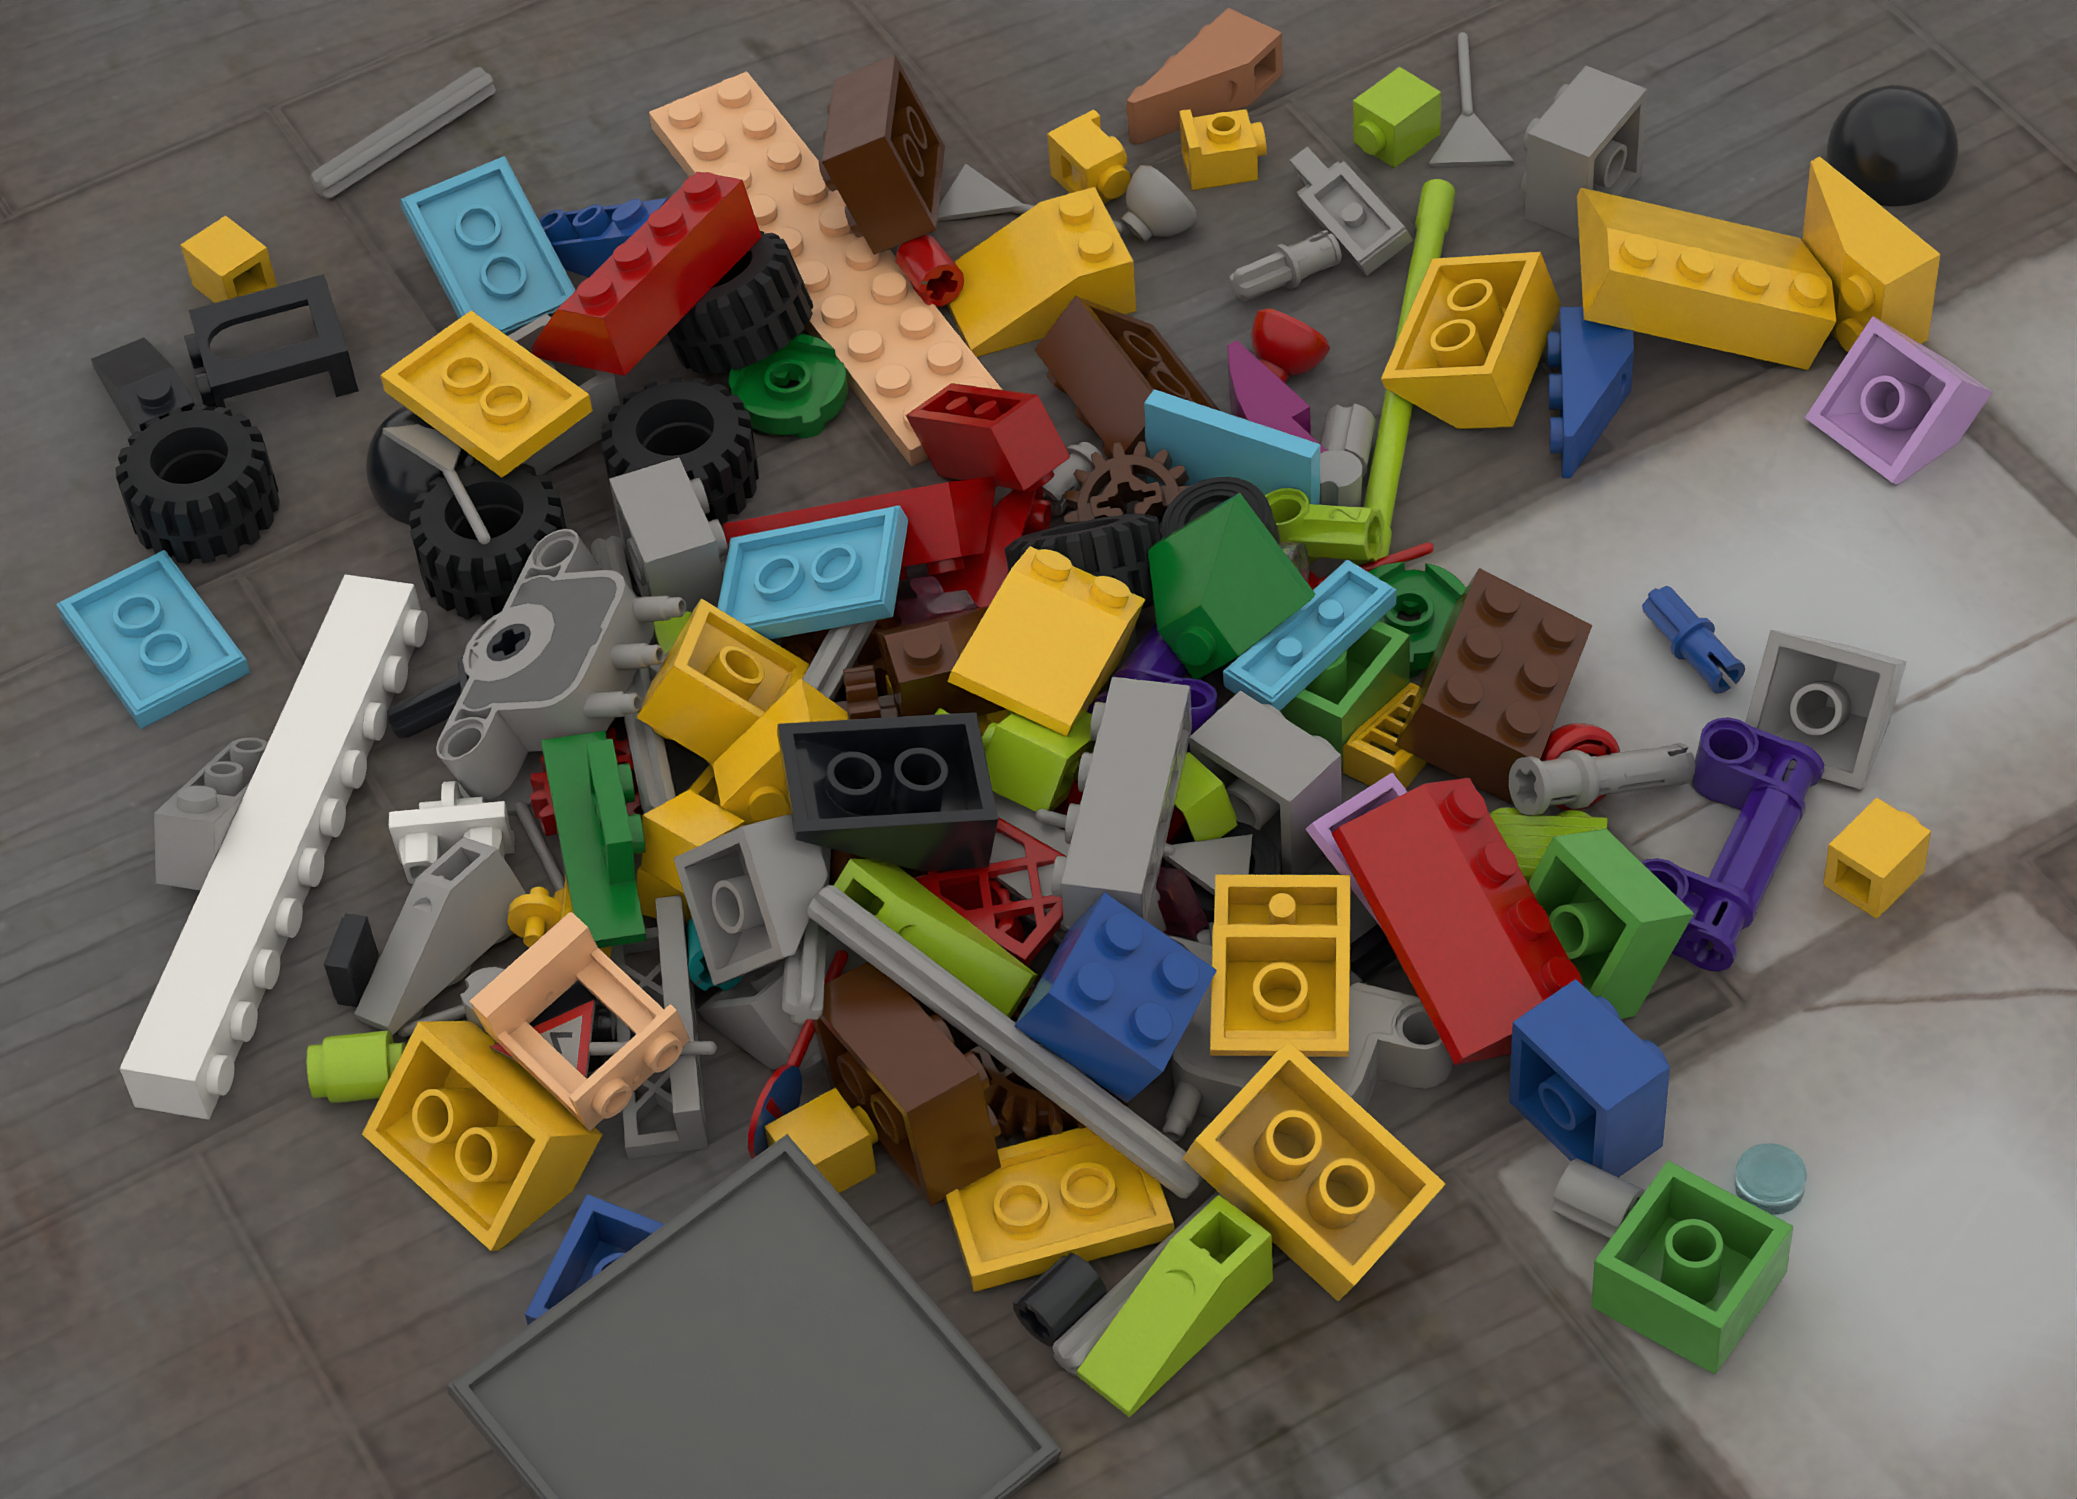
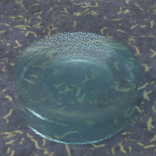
[1734,1143,1807,1215]

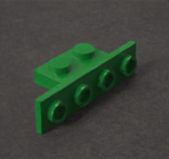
[541,731,646,948]

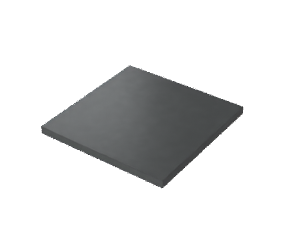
[448,1134,1062,1499]

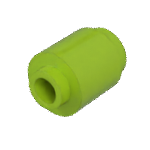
[307,1030,406,1104]

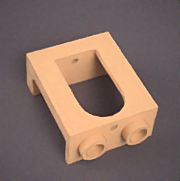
[469,911,690,1131]

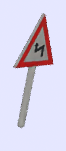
[490,1000,717,1078]

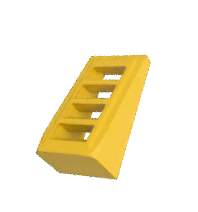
[1343,682,1427,789]

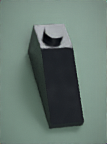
[91,337,195,434]

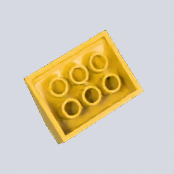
[1577,188,1837,370]

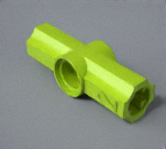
[1265,488,1385,570]

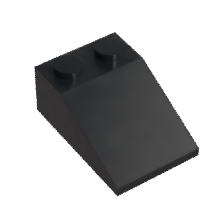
[777,712,998,872]

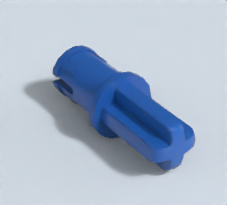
[1642,586,1745,693]

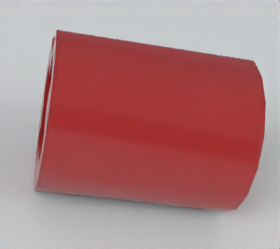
[895,234,964,307]

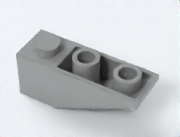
[154,738,268,891]
[354,837,526,1035]

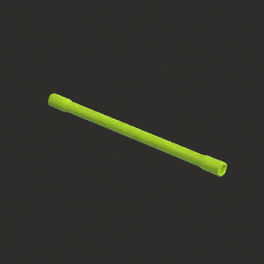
[1350,179,1456,566]

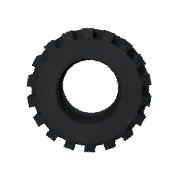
[667,231,813,374]
[601,377,759,525]
[116,405,280,564]
[409,461,567,620]
[1004,513,1162,609]

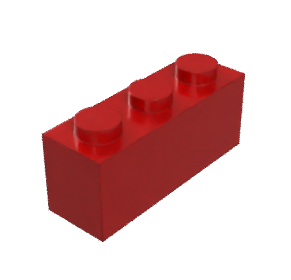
[905,383,1070,492]

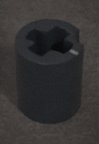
[1013,1253,1107,1346]

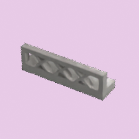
[611,895,709,1159]

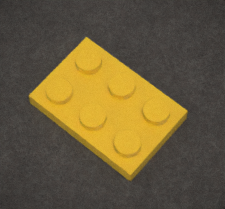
[381,311,593,478]
[944,1127,1175,1292]

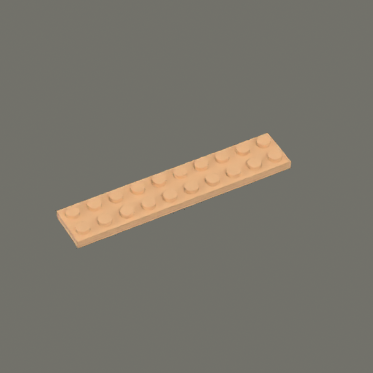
[649,71,1002,467]

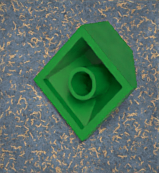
[1148,492,1316,679]

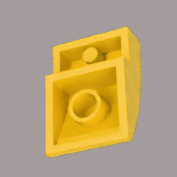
[1210,874,1351,1057]

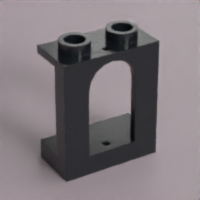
[184,274,359,408]

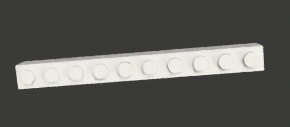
[120,574,428,1120]

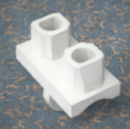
[389,781,515,884]

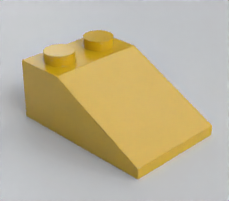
[1802,157,1941,352]
[946,187,1136,357]
[947,546,1145,737]

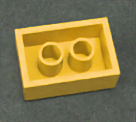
[1182,1040,1446,1302]

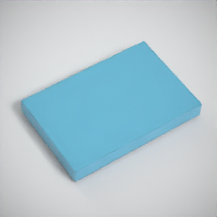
[400,156,576,336]
[1144,390,1320,505]
[717,505,908,640]
[56,550,250,729]

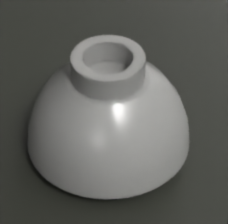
[1121,165,1197,243]

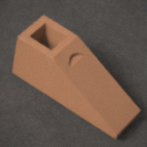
[1126,8,1283,145]

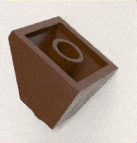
[876,605,1007,717]

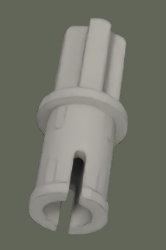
[1229,230,1342,302]

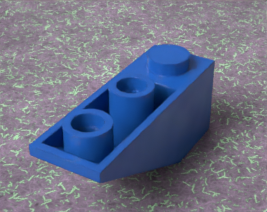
[539,198,668,278]
[1547,307,1634,478]

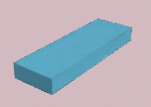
[1223,560,1397,711]

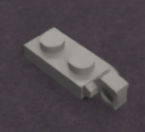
[1289,146,1413,276]

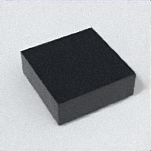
[324,913,379,1007]

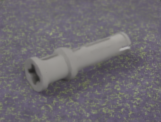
[1509,743,1695,816]

